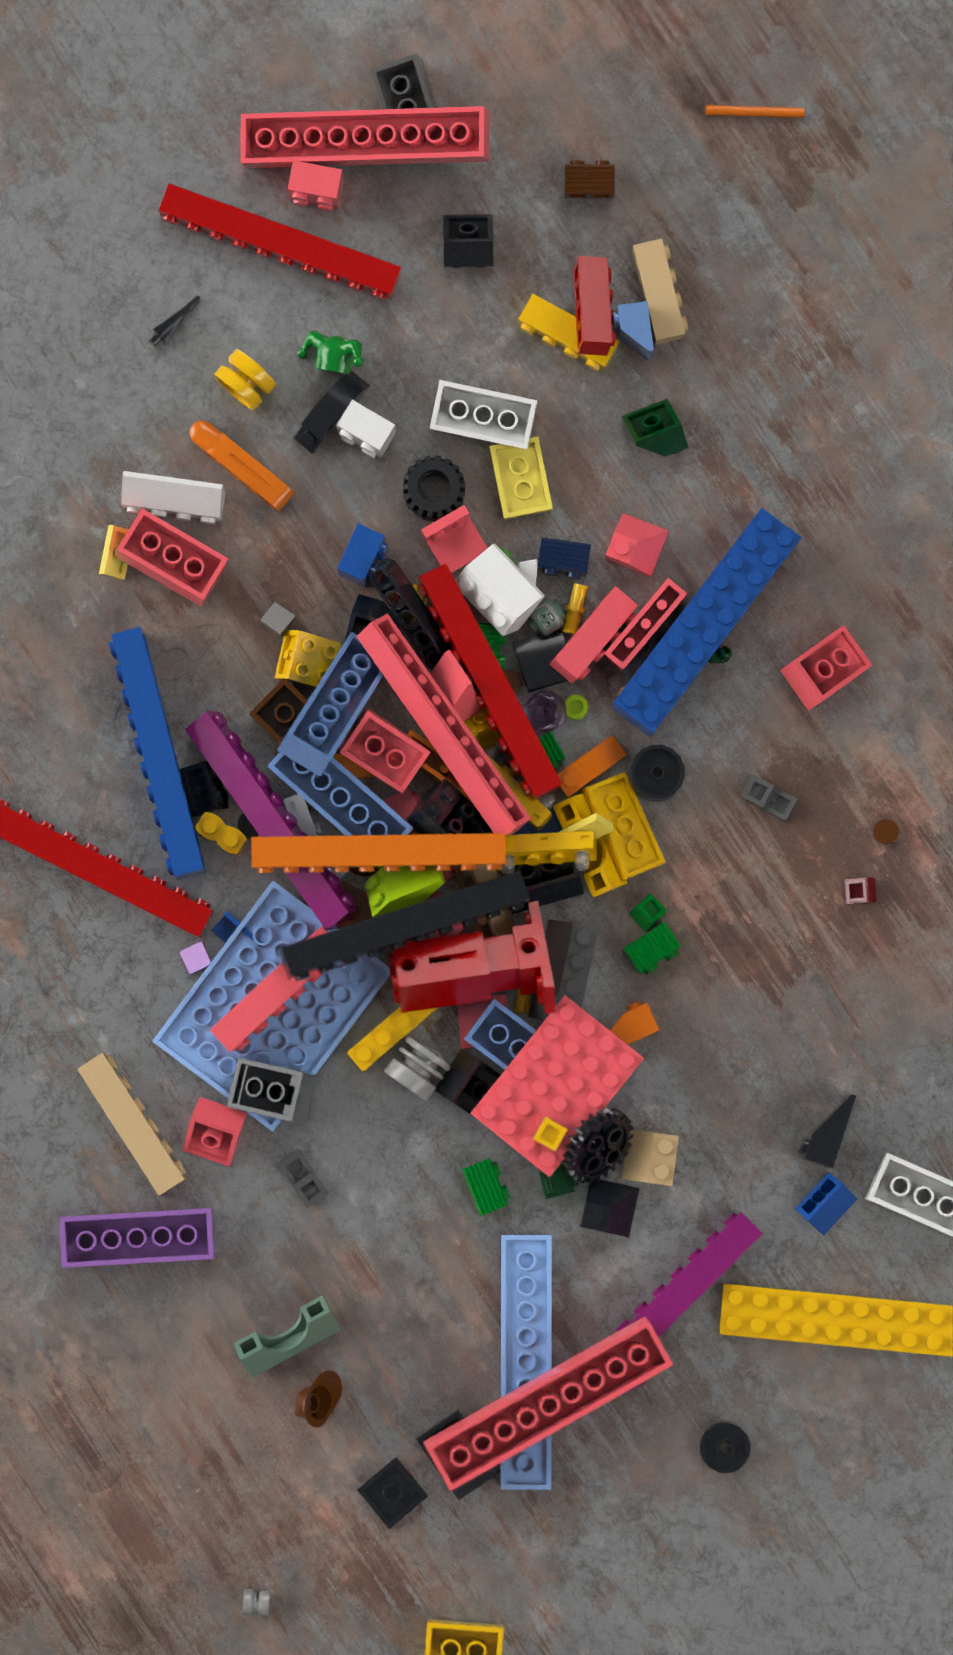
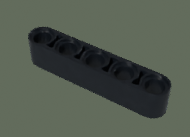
[371,558,453,670]

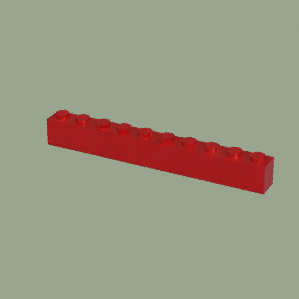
[158,183,402,300]
[416,563,562,801]
[0,799,214,939]

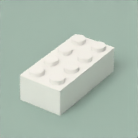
[865,1153,953,1237]

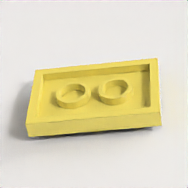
[490,437,553,520]

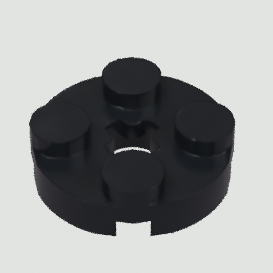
[699,1422,751,1473]

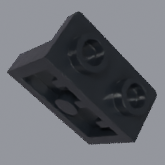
[179,761,229,817]

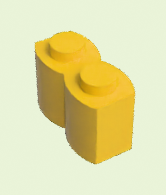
[195,812,248,856]

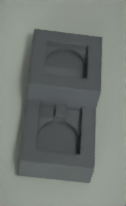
[741,775,799,822]
[278,1149,328,1208]

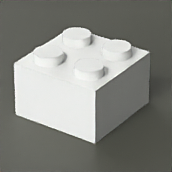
[337,400,396,458]

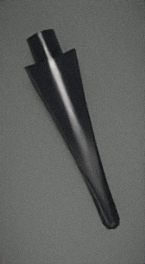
[149,296,201,348]

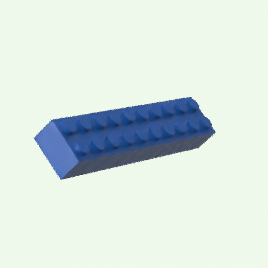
[611,508,802,738]
[109,627,207,880]

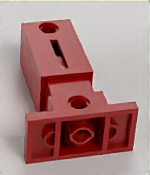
[388,901,555,1014]

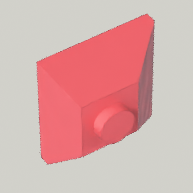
[605,513,669,577]

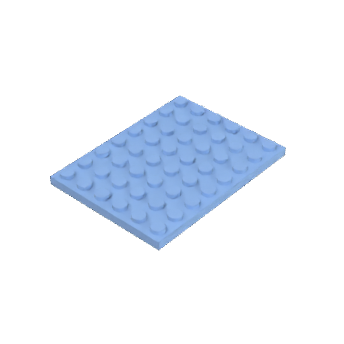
[152,881,390,1132]

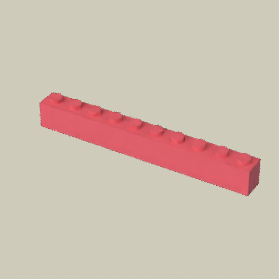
[356,614,531,838]

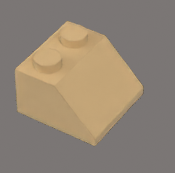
[621,1130,679,1186]

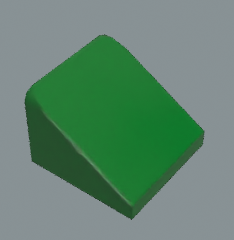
[629,893,667,931]

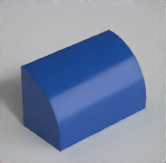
[795,1172,857,1236]

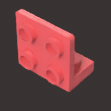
[421,505,487,574]

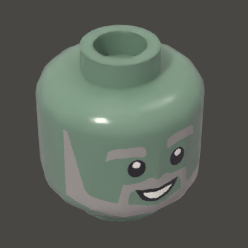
[528,599,567,636]

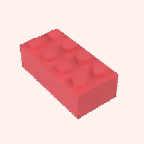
[116,508,228,607]

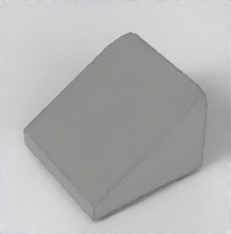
[260,602,295,636]

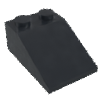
[227,1058,317,1125]
[798,1094,856,1168]

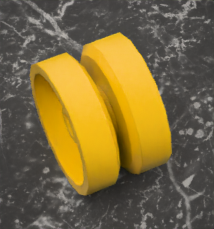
[213,349,277,411]

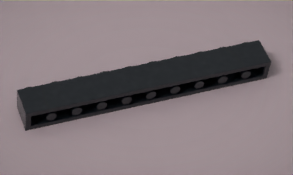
[279,871,530,982]

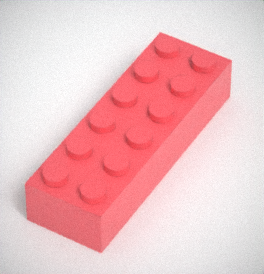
[210,926,328,1052]

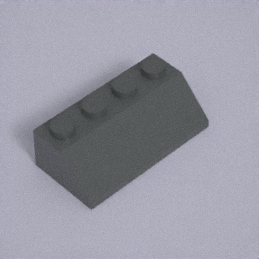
[370,53,437,109]
[528,919,598,1021]

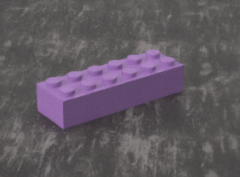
[59,1208,216,1268]

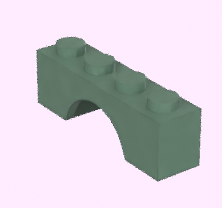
[233,1295,341,1378]

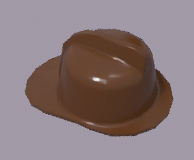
[295,1370,342,1427]

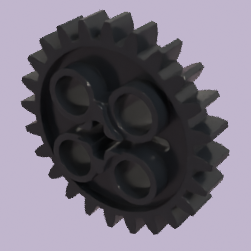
[563,1107,634,1184]

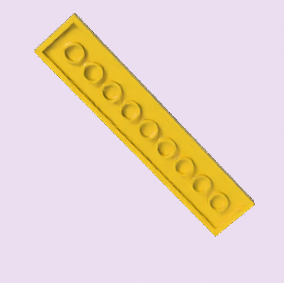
[719,1284,953,1357]

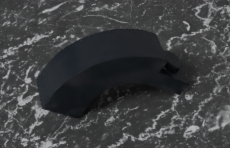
[294,370,370,454]

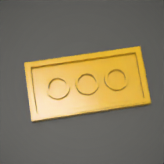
[582,772,666,881]

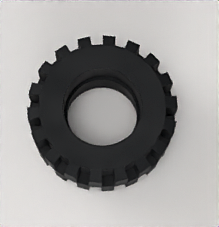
[403,455,465,522]

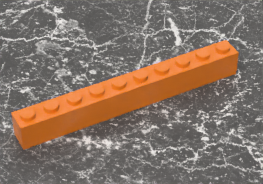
[252,833,507,873]

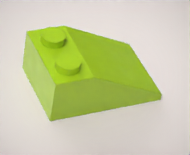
[364,866,445,918]

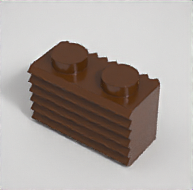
[565,160,615,199]

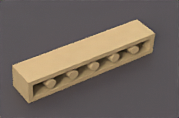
[77,1053,186,1196]

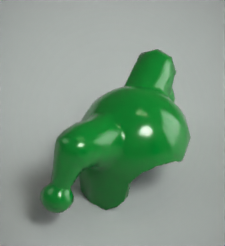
[297,330,364,374]

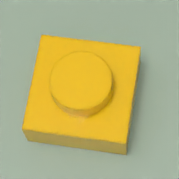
[533,1117,568,1151]

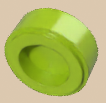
[563,695,588,720]

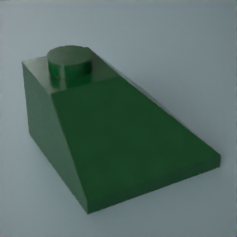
[621,399,688,457]

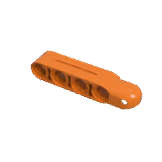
[189,420,295,512]

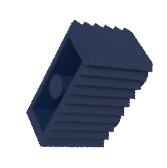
[537,537,591,580]

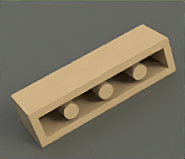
[632,238,688,345]

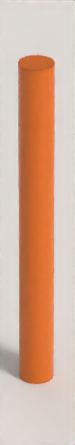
[705,105,805,118]

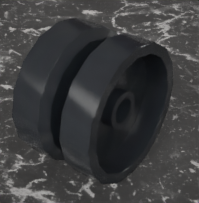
[629,745,685,802]

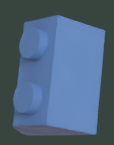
[613,301,654,360]

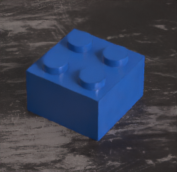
[337,523,388,588]

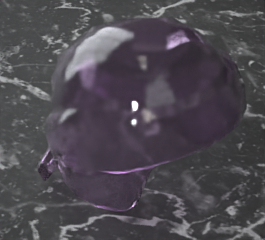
[519,691,566,733]

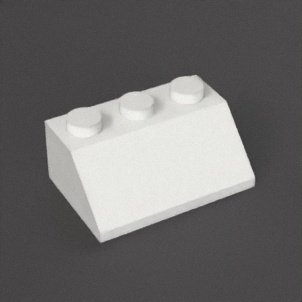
[455,543,545,636]

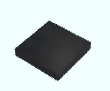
[357,1457,428,1529]

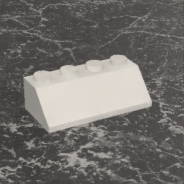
[429,380,538,450]
[121,471,226,524]

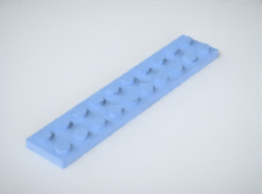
[501,1235,552,1490]

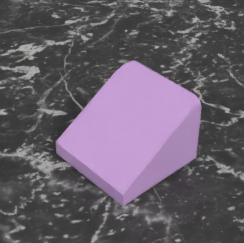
[180,941,211,975]

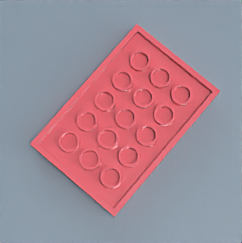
[470,995,644,1177]

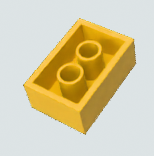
[425,1619,504,1655]

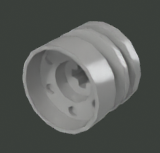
[384,1036,451,1102]

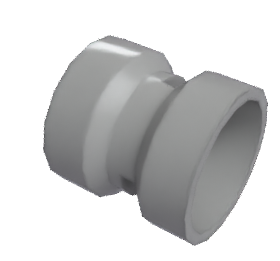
[243,1589,270,1616]

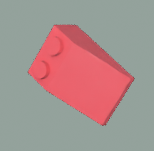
[780,625,872,711]
[339,707,430,794]

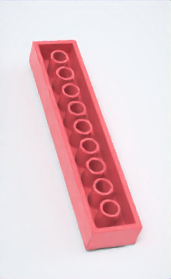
[241,106,490,168]
[423,1316,673,1491]

